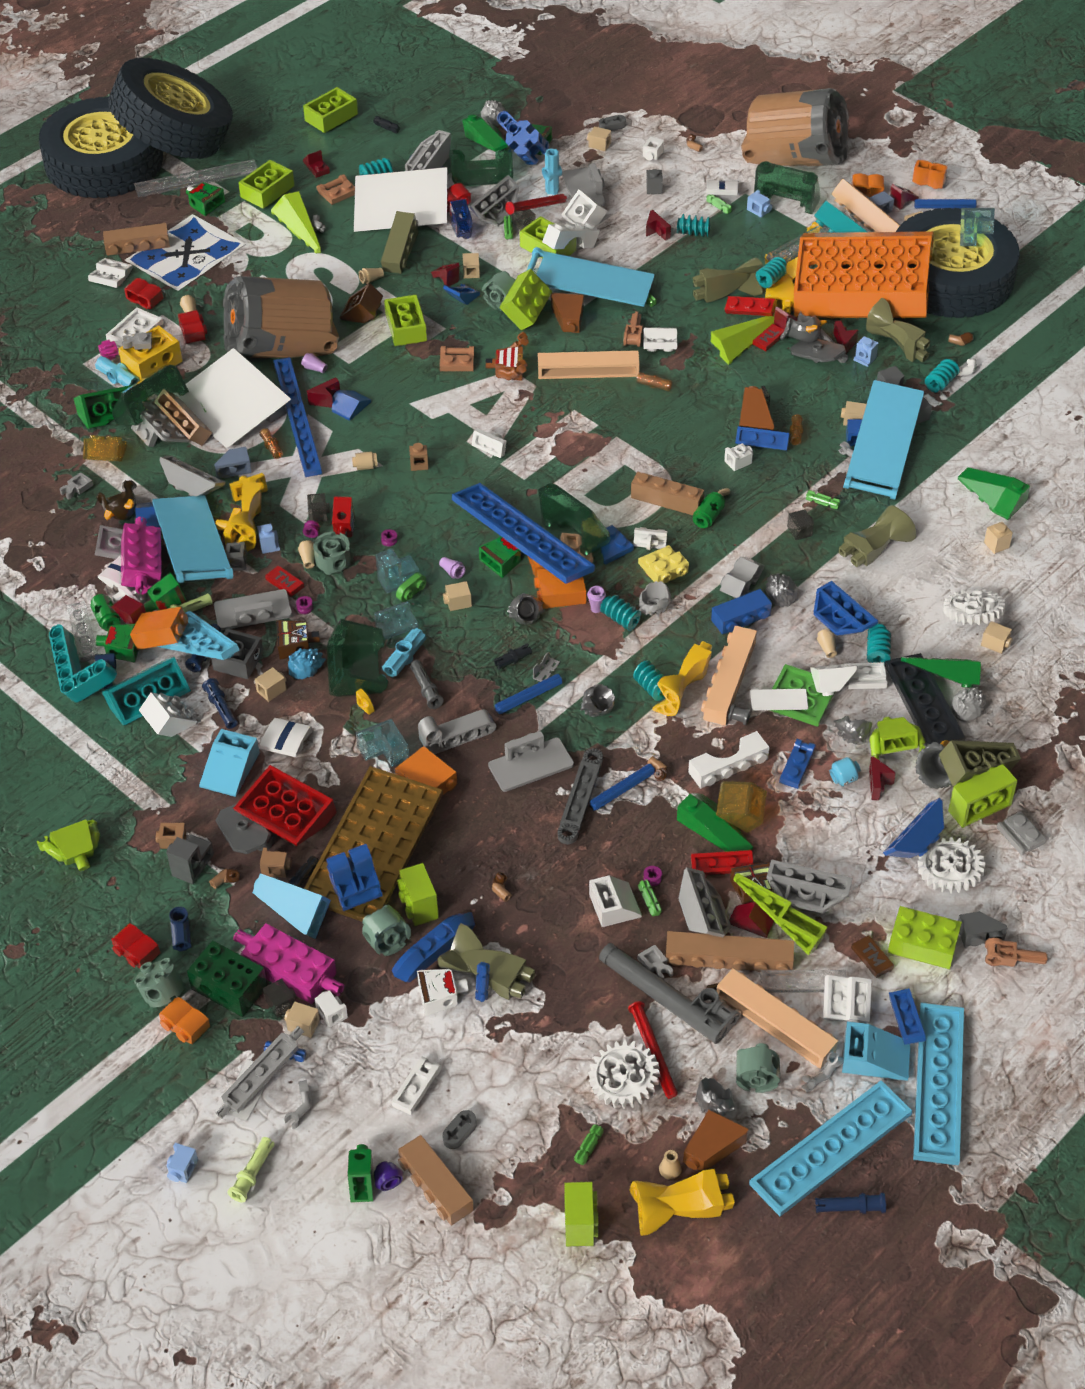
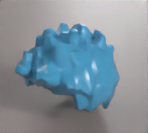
[288,648,326,679]

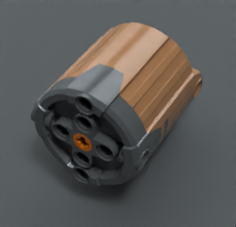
[741,88,849,166]
[223,276,339,358]

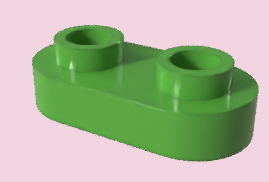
[396,572,426,602]

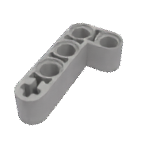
[418,709,496,754]

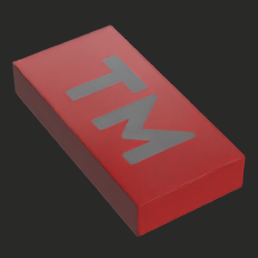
[753,324,784,351]
[265,566,304,597]

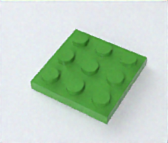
[770,664,836,727]

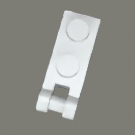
[391,1056,442,1115]

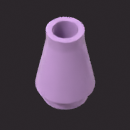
[301,353,328,373]
[439,557,465,579]
[587,586,606,613]

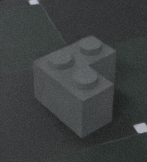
[166,834,214,884]

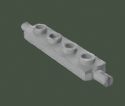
[215,1026,304,1119]

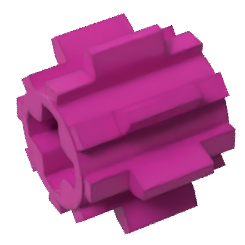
[98,339,119,360]

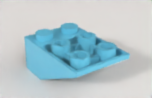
[199,729,260,797]
[842,1021,910,1081]

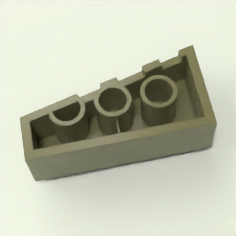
[381,211,418,274]
[939,740,1021,787]

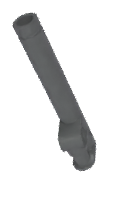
[599,943,741,1044]

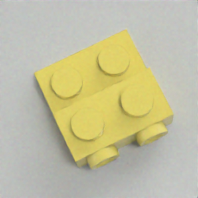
[638,545,689,583]

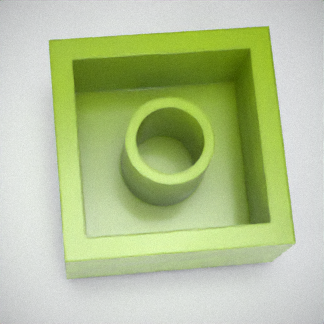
[397,863,438,926]
[564,1182,598,1247]

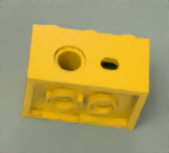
[118,325,182,384]

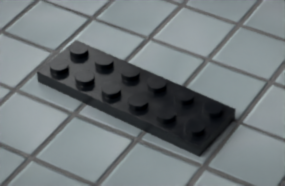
[885,653,965,746]

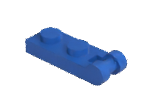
[779,738,816,789]

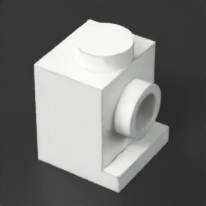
[643,137,664,160]
[725,443,753,471]
[315,990,348,1028]

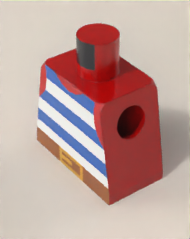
[332,497,355,537]

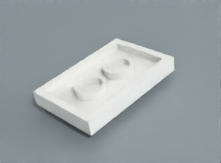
[106,308,163,346]

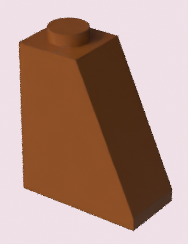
[551,293,584,333]
[739,386,774,431]
[683,1110,749,1171]

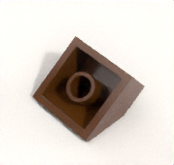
[339,283,383,323]

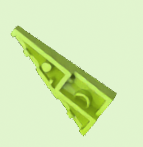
[271,191,321,254]
[711,314,774,365]
[733,873,827,955]

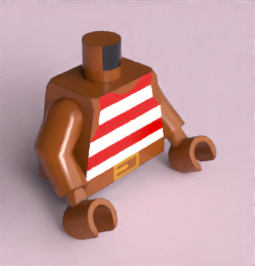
[486,332,529,381]

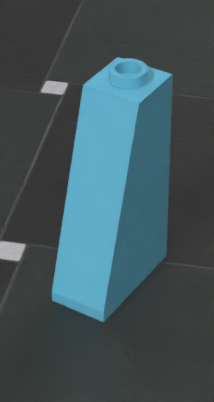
[252,873,331,939]

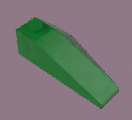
[462,115,508,152]
[74,383,147,429]
[958,467,1030,520]
[901,657,981,688]
[677,793,753,852]

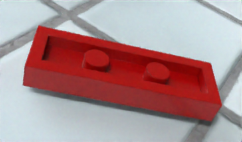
[725,296,776,316]
[691,850,753,875]

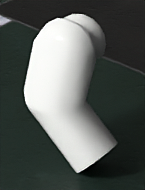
[957,359,977,376]

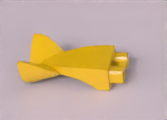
[765,254,798,313]
[230,478,262,552]
[652,641,712,716]
[629,1169,734,1236]

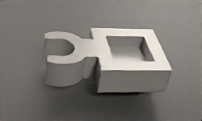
[122,332,152,350]
[60,472,93,499]
[638,945,673,980]

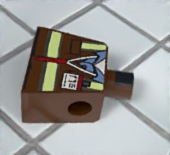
[277,620,320,659]
[730,862,772,904]

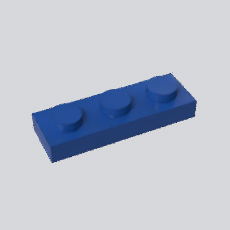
[735,426,790,451]
[889,989,926,1045]

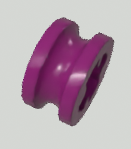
[302,520,320,538]
[381,529,397,546]
[296,596,313,614]
[643,866,662,887]

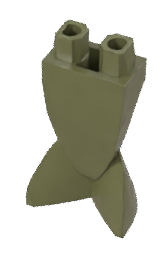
[693,258,763,303]
[866,298,930,362]
[839,505,916,567]
[438,923,535,1000]

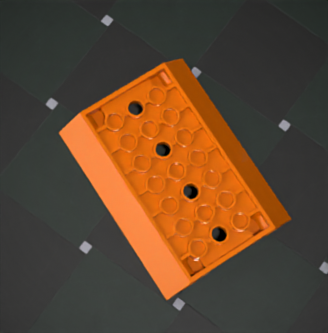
[794,231,934,318]

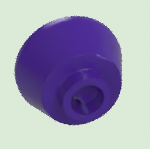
[374,1161,403,1191]

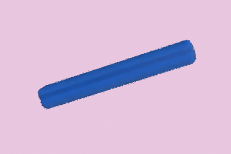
[914,199,977,209]
[495,674,562,714]
[589,764,655,810]

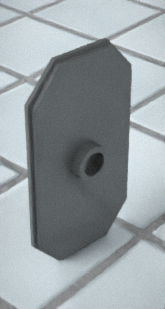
[790,339,846,363]
[215,804,271,854]

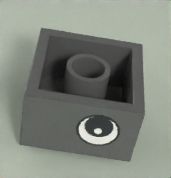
[211,629,264,679]

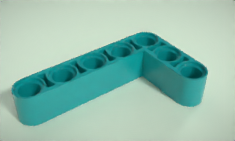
[49,624,117,702]

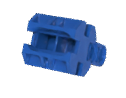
[497,111,549,165]
[326,844,383,911]

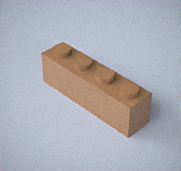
[103,223,170,256]
[154,389,212,446]
[631,472,704,515]
[398,1135,474,1226]

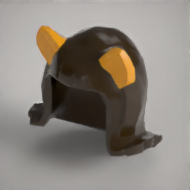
[96,480,137,521]

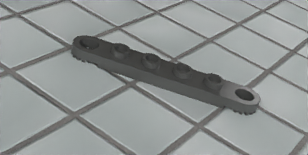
[558,748,603,844]

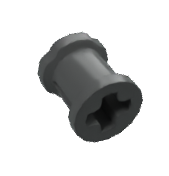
[727,703,751,725]

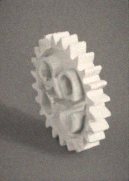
[944,588,1005,625]
[918,837,985,894]
[588,1040,660,1109]

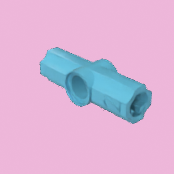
[542,148,562,195]
[95,356,140,386]
[382,628,426,678]

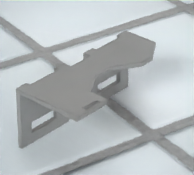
[533,652,560,682]

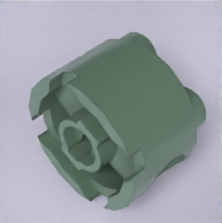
[482,271,515,311]
[313,532,351,575]
[362,905,411,956]
[134,958,185,1008]
[736,1043,780,1093]

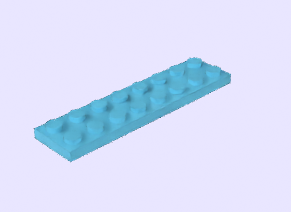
[913,1003,964,1165]
[749,1080,912,1216]

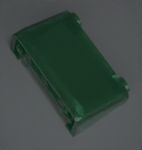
[449,146,513,186]
[754,161,820,214]
[112,365,189,426]
[538,483,610,556]
[327,619,388,697]

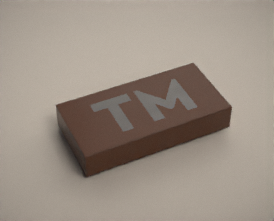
[851,935,894,978]

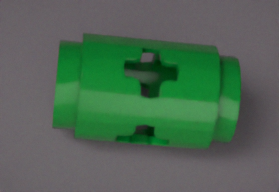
[693,492,725,529]
[90,594,121,631]

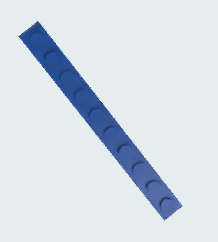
[274,357,322,477]

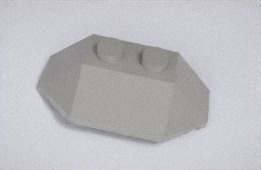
[405,130,451,171]
[469,175,519,226]
[160,456,226,496]
[767,859,853,913]
[678,867,732,937]

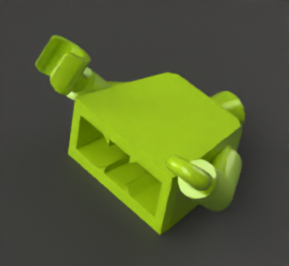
[869,717,926,760]
[37,819,100,871]

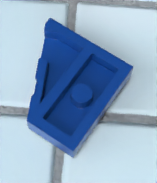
[598,525,634,565]

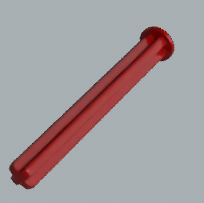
[505,194,567,215]
[628,1001,678,1099]

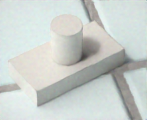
[472,428,506,458]

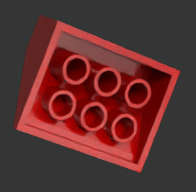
[233,765,337,846]

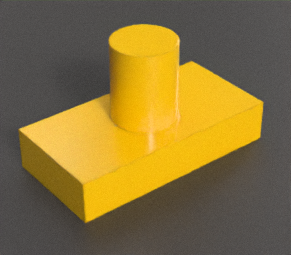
[230,473,268,502]
[215,508,241,545]

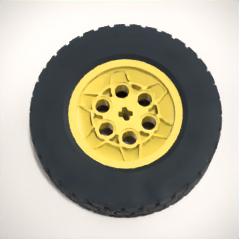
[108,58,233,159]
[39,97,163,198]
[896,208,1020,318]

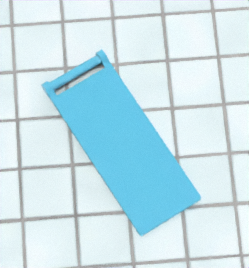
[526,247,654,307]
[843,380,924,500]
[152,495,233,583]

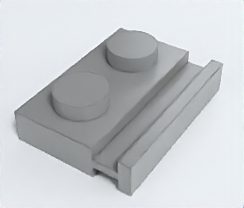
[997,811,1046,856]

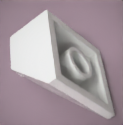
[561,190,608,226]
[810,663,857,696]

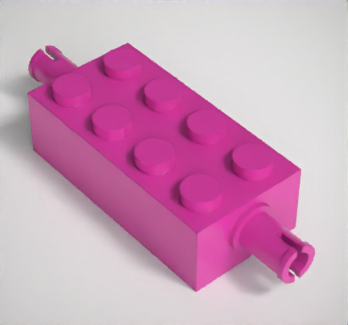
[121,517,161,594]
[233,923,344,1004]

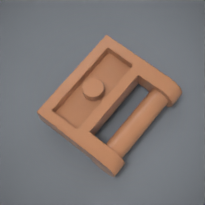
[317,174,355,205]
[440,346,474,371]

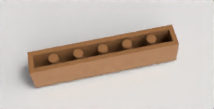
[666,931,794,974]

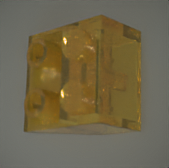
[83,435,127,462]
[716,781,767,833]

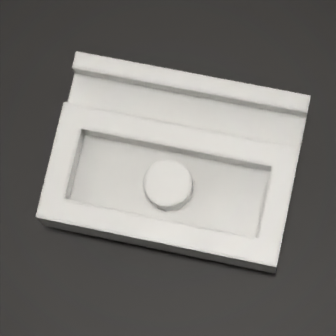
[846,662,887,689]

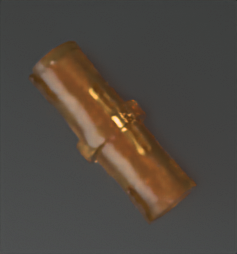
[637,372,672,391]
[789,414,803,445]
[259,428,283,459]

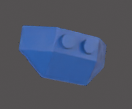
[814,581,878,636]
[883,798,944,858]

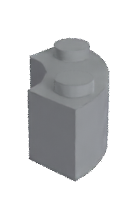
[720,557,765,598]

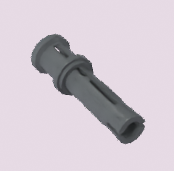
[410,660,444,709]

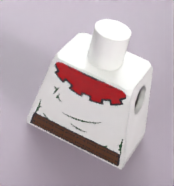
[417,969,468,1016]

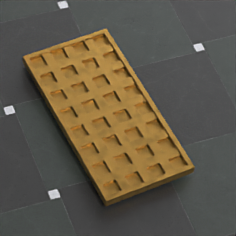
[304,766,443,922]

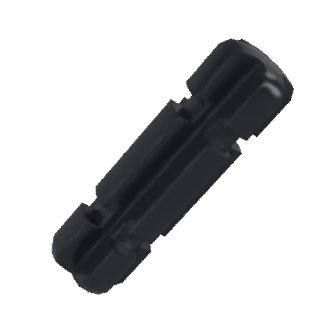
[373,116,400,133]
[288,856,319,887]

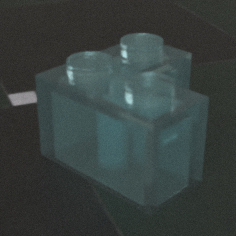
[960,208,995,246]
[375,548,419,593]
[356,719,409,767]

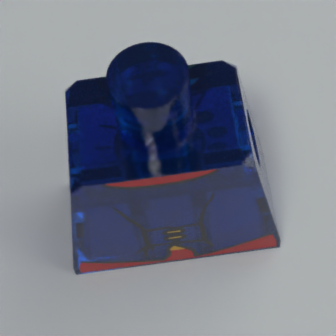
[450,199,472,239]

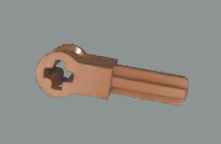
[623,311,643,347]
[985,938,1047,967]

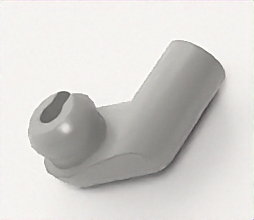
[311,215,326,233]

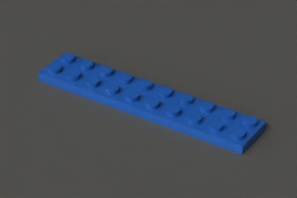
[452,483,595,584]

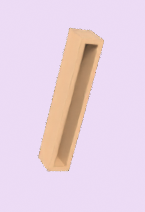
[832,179,900,232]
[538,351,639,379]
[701,626,757,725]
[717,968,838,1069]

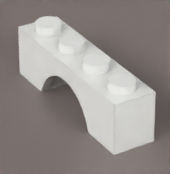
[543,222,600,249]
[689,731,769,789]

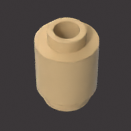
[352,451,378,471]

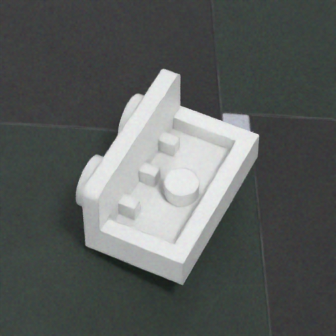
[643,328,677,352]

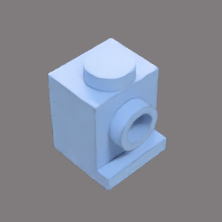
[747,190,772,217]
[853,336,878,367]
[257,524,280,554]
[167,1143,198,1183]

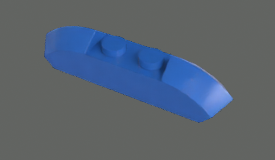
[392,912,475,982]

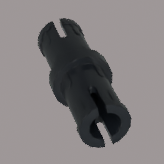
[494,643,532,670]

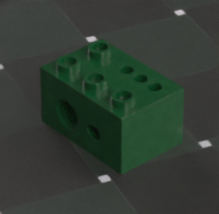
[187,940,268,1017]

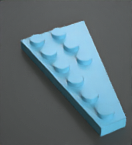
[157,610,239,660]

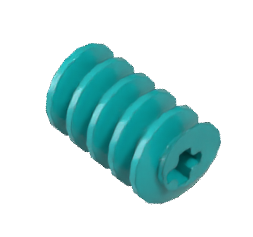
[359,158,393,176]
[677,214,710,237]
[756,257,787,288]
[925,359,960,393]
[600,595,642,631]
[866,624,892,664]
[633,660,666,701]

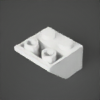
[139,692,197,737]
[589,876,642,927]

